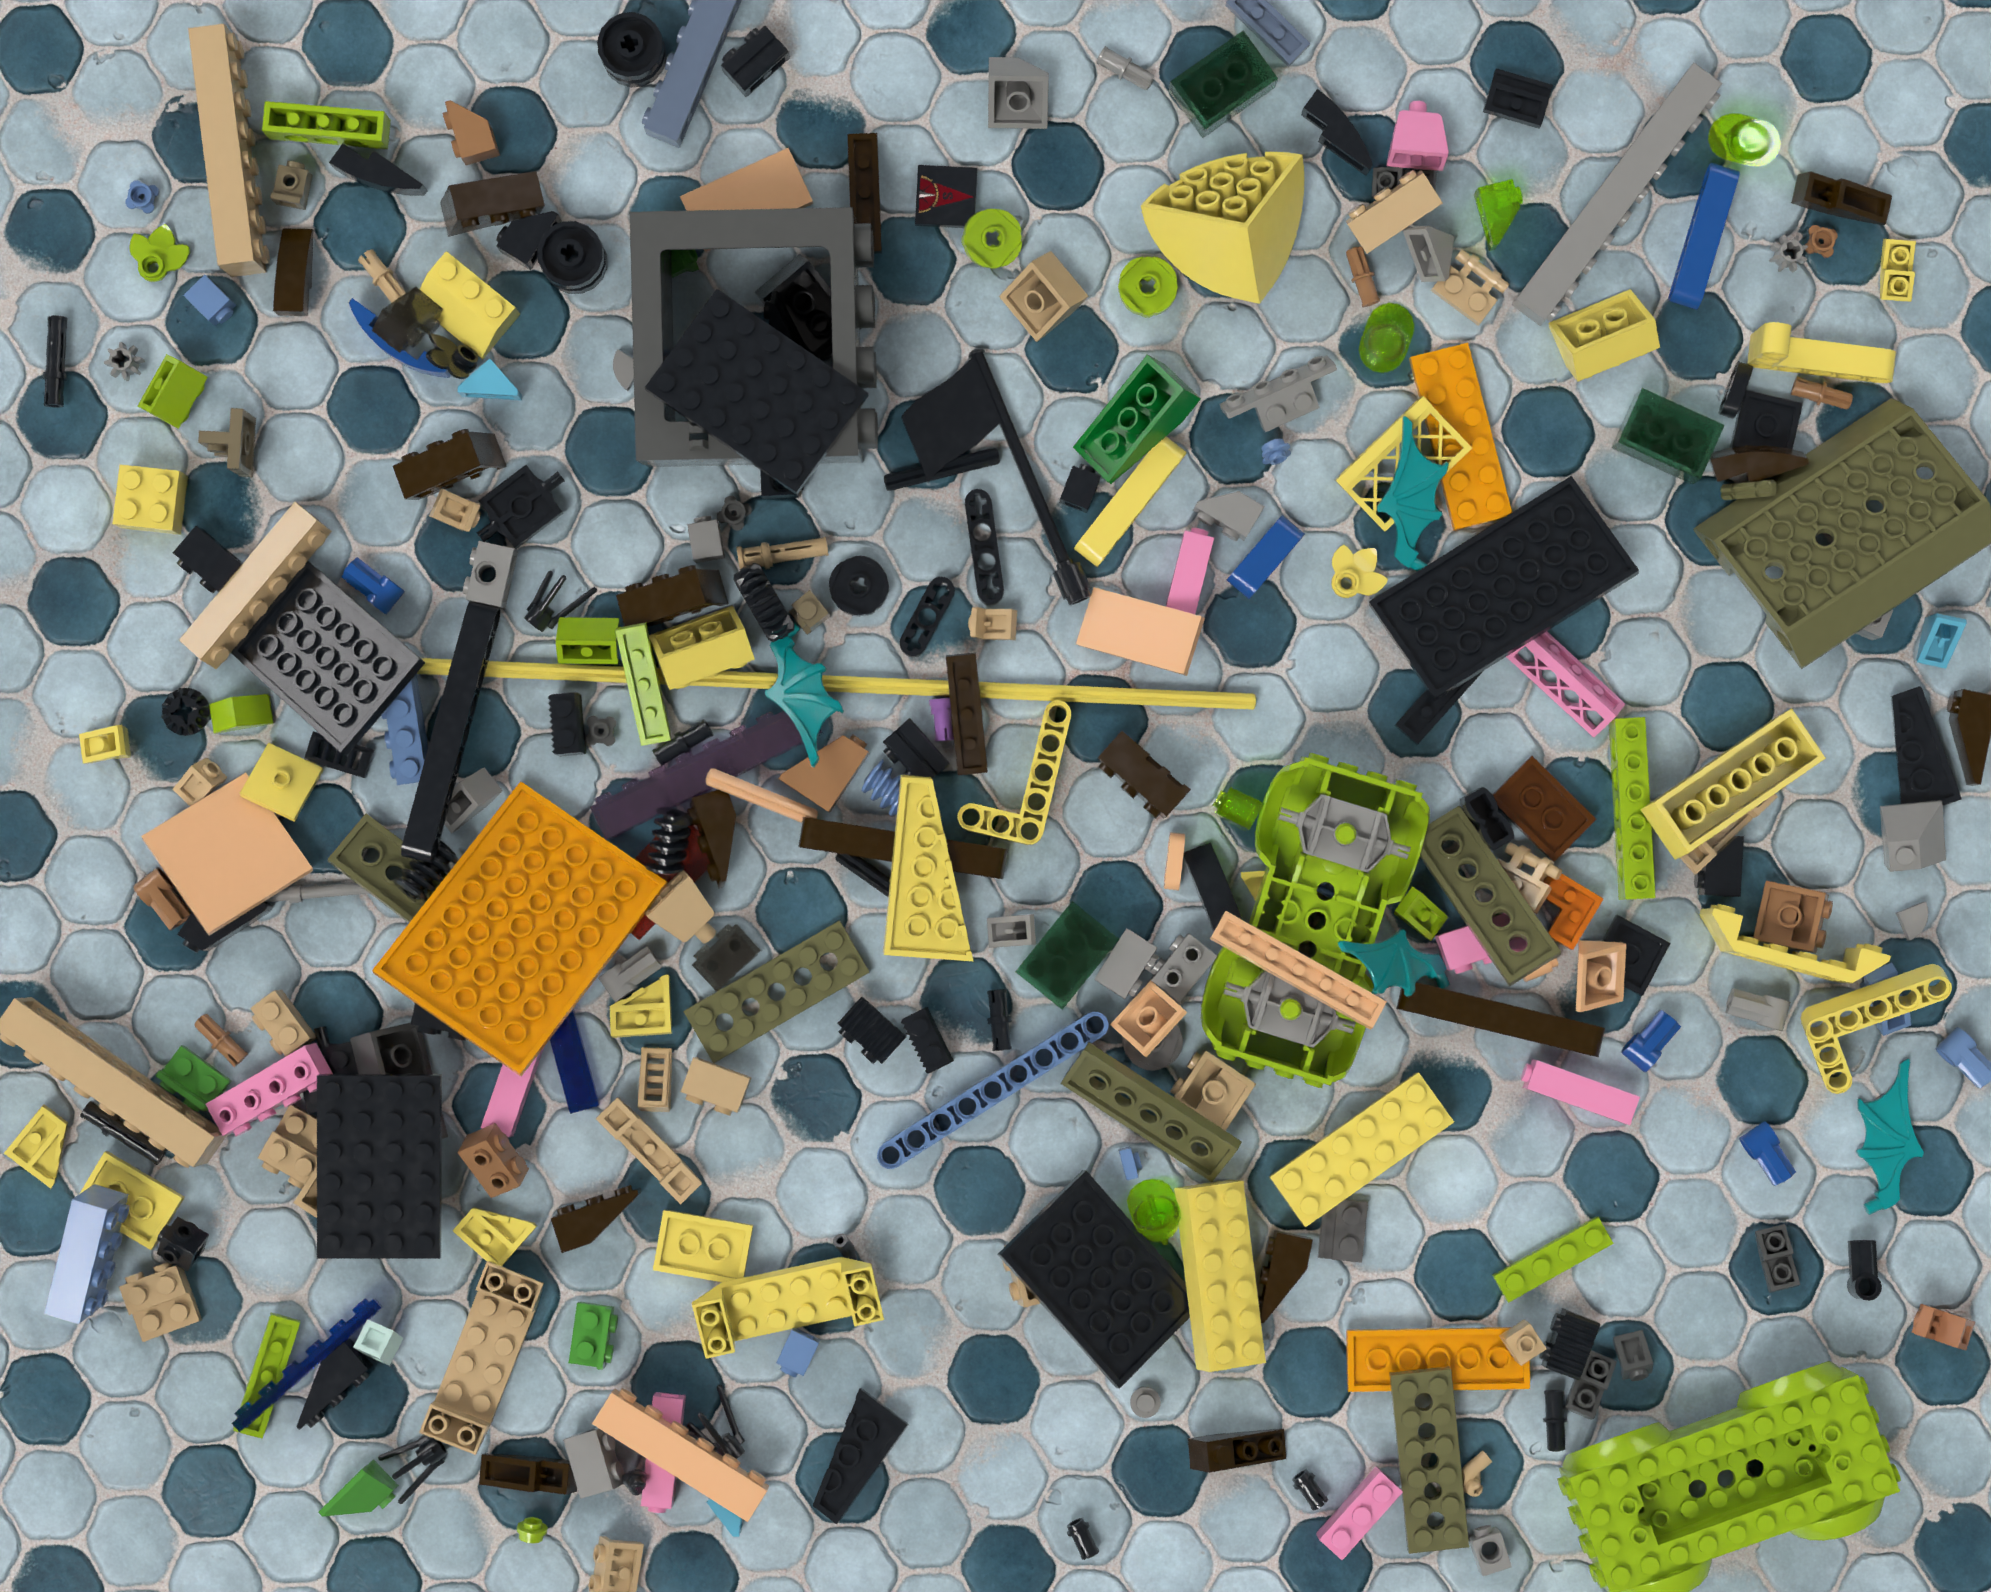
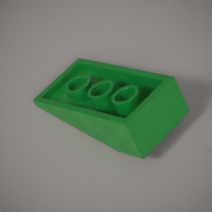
[1073,354,1201,484]

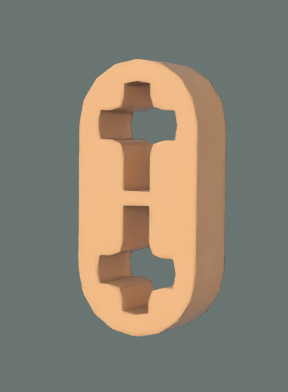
[1164,832,1185,891]

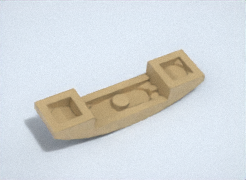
[1680,794,1778,875]
[596,1097,702,1205]

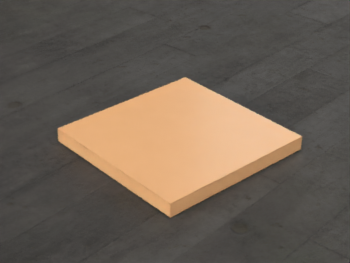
[141,773,313,936]

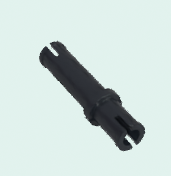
[42,315,68,408]
[80,1101,168,1165]

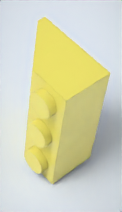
[413,251,520,360]
[1548,289,1660,382]
[649,605,755,690]

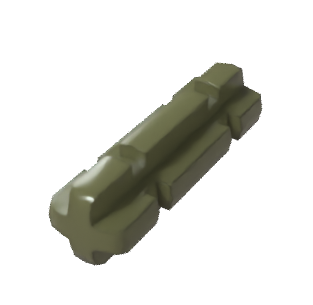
[1720,480,1777,500]

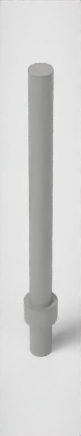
[265,880,393,903]

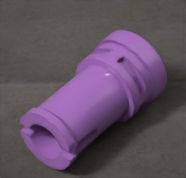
[929,698,954,741]

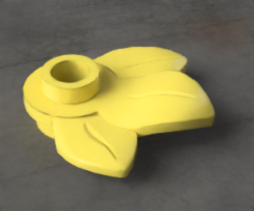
[1331,545,1388,598]

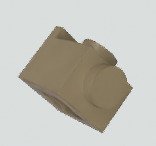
[270,161,313,210]
[789,590,831,635]

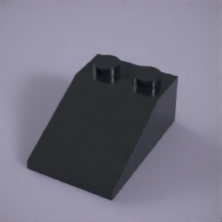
[754,254,862,361]

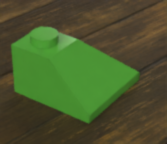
[318,1459,399,1517]

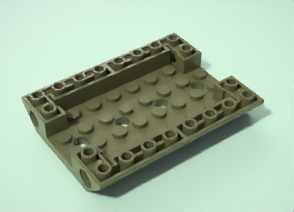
[1693,398,1991,669]

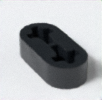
[1718,361,1753,419]

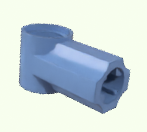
[1935,1027,1991,1089]

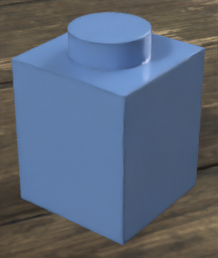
[183,275,237,326]
[776,1328,821,1377]

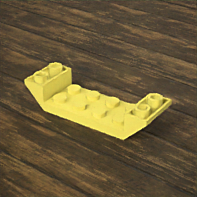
[1699,904,1891,983]
[692,1257,884,1359]

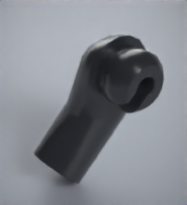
[833,1234,857,1260]

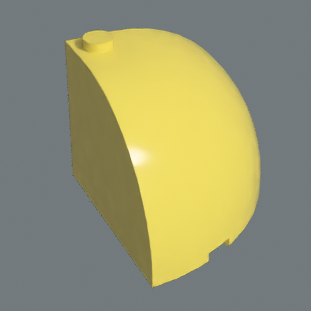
[1141,152,1304,304]

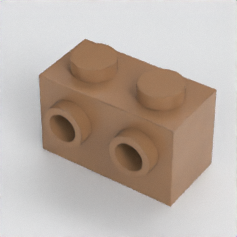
[457,1123,529,1198]

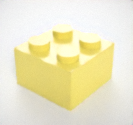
[112,464,188,535]

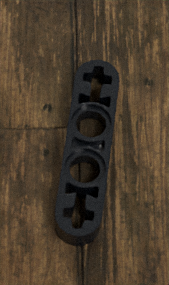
[965,489,1004,606]

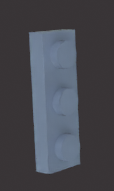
[1225,0,1310,67]

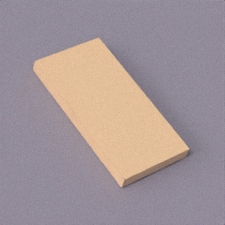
[680,148,813,252]
[1076,587,1205,676]

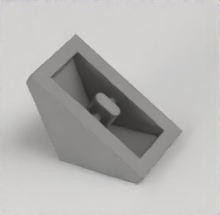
[1402,226,1454,282]
[987,914,1036,948]

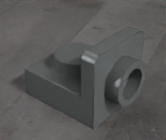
[1613,1330,1653,1381]

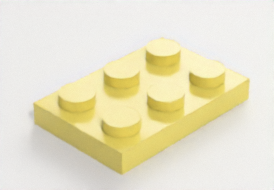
[79,1151,185,1250]
[653,1209,753,1282]

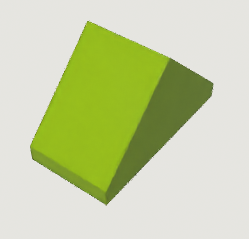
[209,694,274,734]

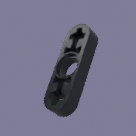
[900,577,955,658]

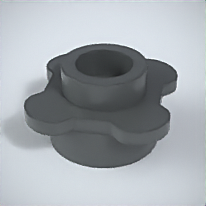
[717,496,752,531]
[586,716,616,746]

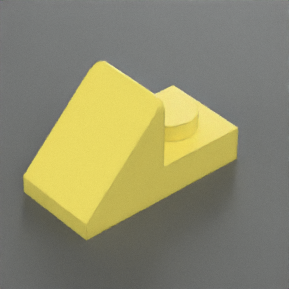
[79,725,131,764]

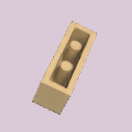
[1346,170,1443,254]

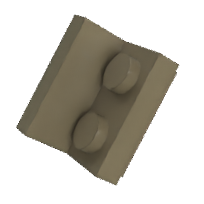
[198,408,256,477]

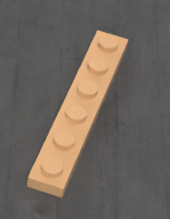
[1210,911,1387,1030]

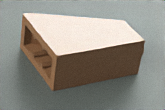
[778,734,870,813]

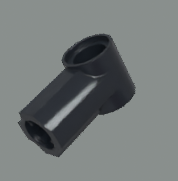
[1847,1240,1882,1301]

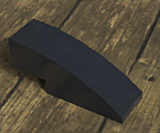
[1301,89,1373,176]
[329,143,428,196]
[1183,842,1242,932]

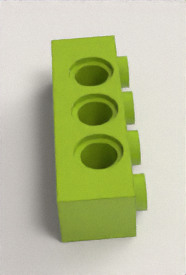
[262,101,391,150]

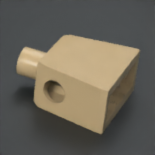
[645,870,716,944]

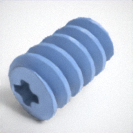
[861,759,901,817]

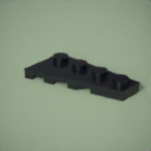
[1891,686,1962,806]

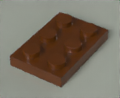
[1492,756,1596,862]

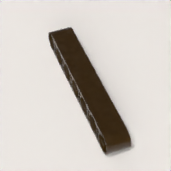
[798,817,1008,879]
[1396,982,1605,1057]

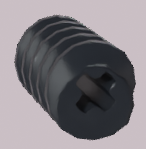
[646,807,693,874]
[393,840,459,902]

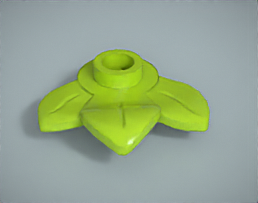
[129,224,190,282]

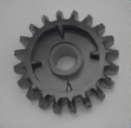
[733,563,794,642]

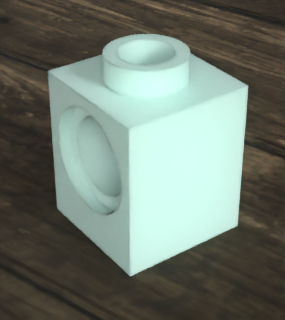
[354,1319,403,1366]

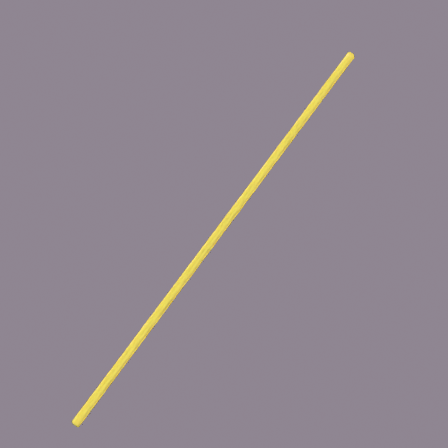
[417,658,1256,710]

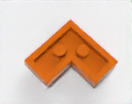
[1543,874,1603,950]

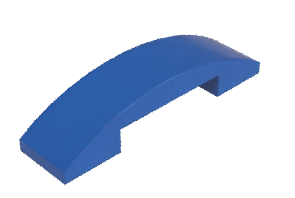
[349,298,451,378]

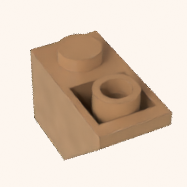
[443,100,500,165]

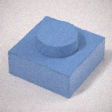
[1118,1146,1142,1180]

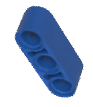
[1227,515,1305,599]

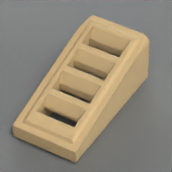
[637,1047,672,1112]

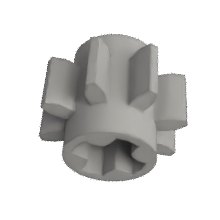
[1769,235,1808,273]
[104,342,145,381]

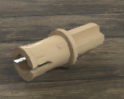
[358,249,407,305]

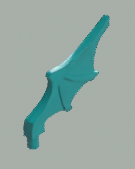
[1377,416,1449,572]
[765,622,844,768]
[1338,929,1450,996]
[1856,1059,1924,1215]

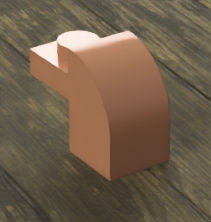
[1912,1304,1975,1350]

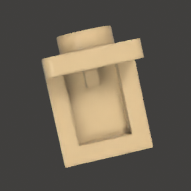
[429,489,481,532]
[968,607,1017,640]

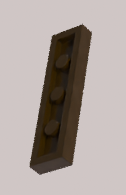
[847,133,882,254]
[946,652,988,775]

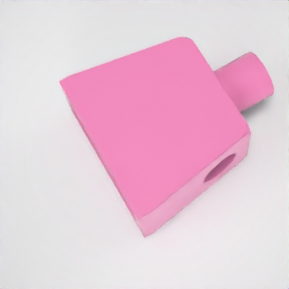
[1387,100,1449,171]

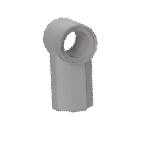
[598,946,662,1003]
[1725,988,1791,1031]

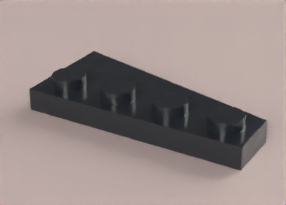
[812,1388,909,1524]

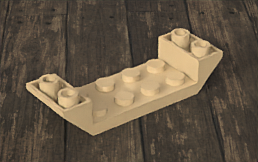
[419,1261,544,1455]

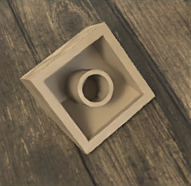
[999,251,1089,342]

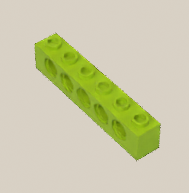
[1609,717,1656,900]

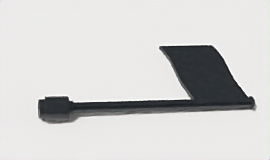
[901,348,1091,606]

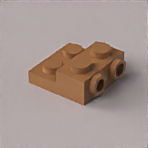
[1753,881,1833,954]

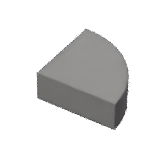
[613,349,634,391]
[1896,902,1928,941]

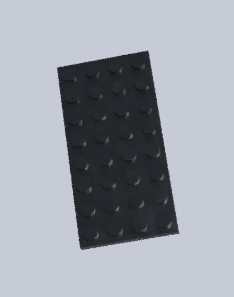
[1369,476,1639,701]

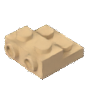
[1170,1050,1256,1131]
[258,1104,317,1189]
[119,1262,202,1342]

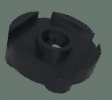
[829,556,889,617]

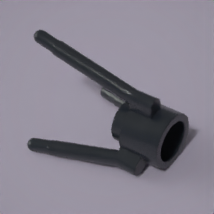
[524,571,597,632]
[687,1385,745,1459]
[378,1435,448,1504]

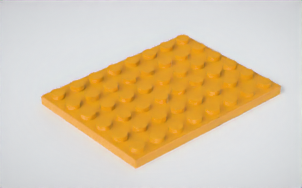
[372,781,667,1077]

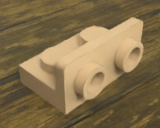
[588,1536,644,1592]

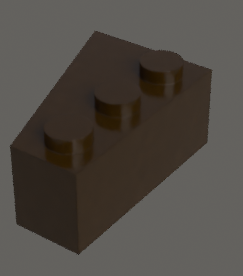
[440,171,545,237]
[392,429,507,500]
[616,565,728,627]
[1097,731,1191,819]

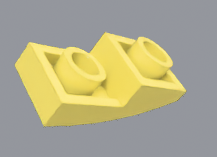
[1880,239,1916,302]

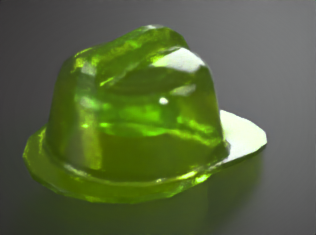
[1708,113,1781,167]
[1359,303,1414,373]
[1127,1179,1181,1246]

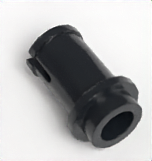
[1292,1469,1328,1511]
[1067,1518,1099,1560]

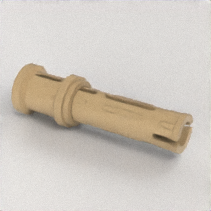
[736,536,829,569]

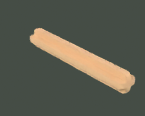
[706,768,818,823]

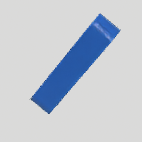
[1668,163,1740,310]

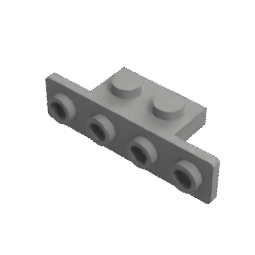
[1220,356,1337,432]

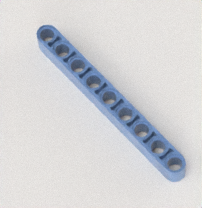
[877,1011,1109,1169]

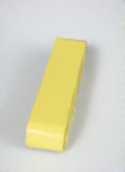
[1074,436,1187,567]

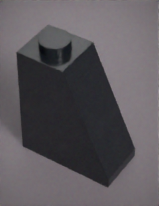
[177,901,274,953]

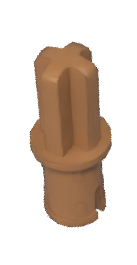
[1346,246,1380,307]
[1791,376,1853,409]
[194,1014,248,1067]

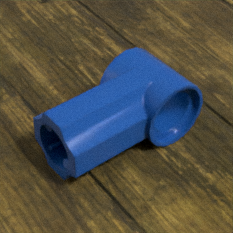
[341,557,405,615]
[1621,1010,1681,1073]
[1739,1121,1796,1186]

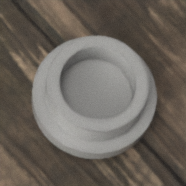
[1130,1387,1161,1418]

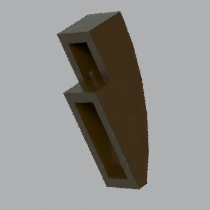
[1791,171,1892,225]
[273,228,314,316]
[1707,446,1809,482]
[479,1453,577,1495]

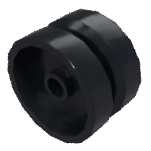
[597,12,667,88]
[537,221,607,294]

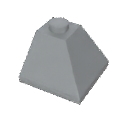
[988,57,1049,129]
[1880,800,1946,872]

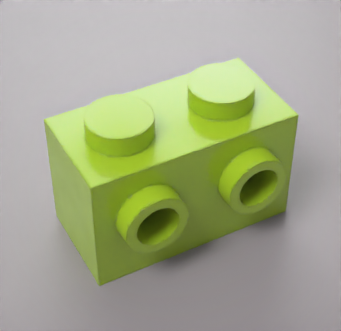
[137,354,208,429]
[555,617,620,664]

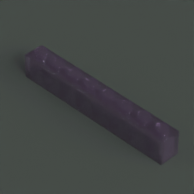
[590,711,823,840]

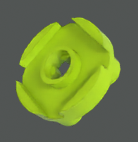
[961,208,1022,269]
[1118,256,1178,318]

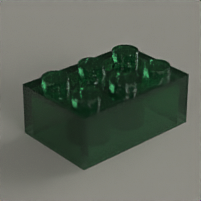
[1168,30,1278,138]
[1611,388,1725,485]
[1015,901,1119,1010]

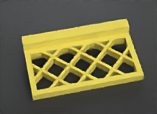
[1335,396,1472,532]

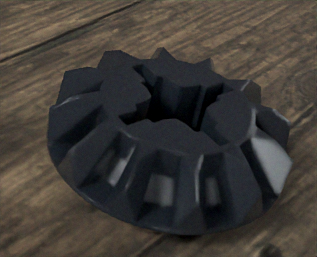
[161,688,210,736]

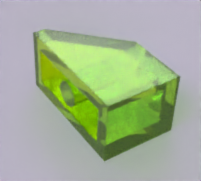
[1474,179,1523,251]
[1212,787,1264,832]

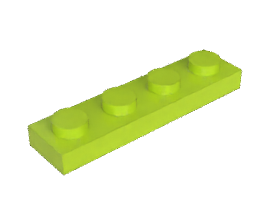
[615,622,672,746]
[1492,1216,1614,1303]
[233,1312,301,1439]

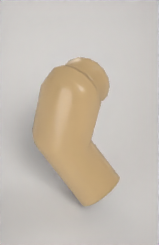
[1462,1450,1492,1497]

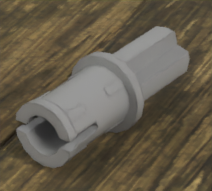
[1096,46,1155,90]

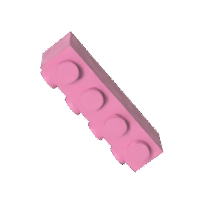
[205,1043,333,1137]

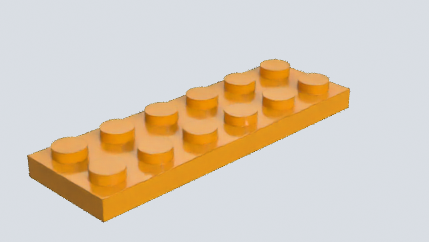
[1409,343,1512,531]
[1346,1327,1530,1392]

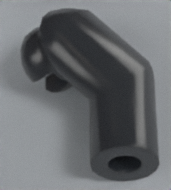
[622,1469,647,1496]

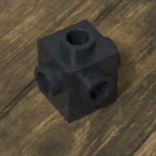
[157,1217,209,1272]

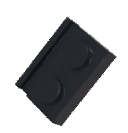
[1483,68,1553,129]

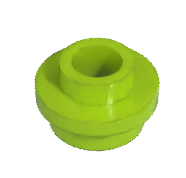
[517,1517,548,1543]

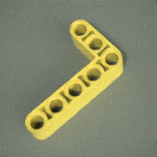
[1747,322,1896,383]
[958,700,1071,845]
[1800,964,1952,1094]

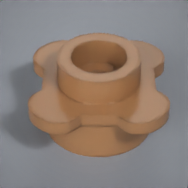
[1805,225,1838,258]

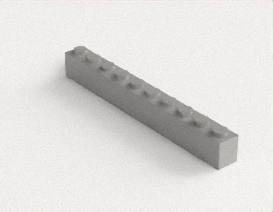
[1512,62,1723,326]

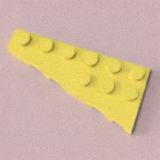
[883,775,974,962]

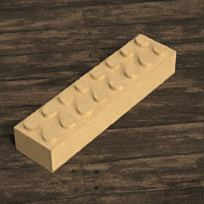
[188,24,270,277]
[0,997,228,1168]

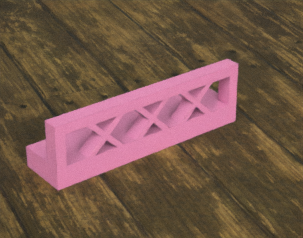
[1506,631,1625,738]

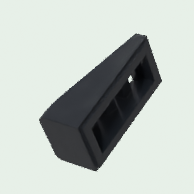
[304,731,374,778]

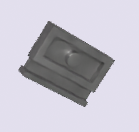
[1317,1199,1368,1263]

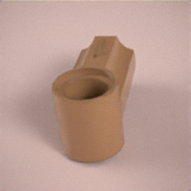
[133,867,191,930]

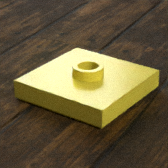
[240,742,323,822]

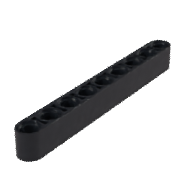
[401,601,501,863]

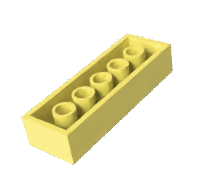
[1640,708,1826,860]
[1269,1072,1454,1227]
[1174,1180,1266,1372]

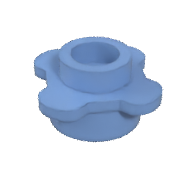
[125,180,159,214]
[1261,439,1291,465]

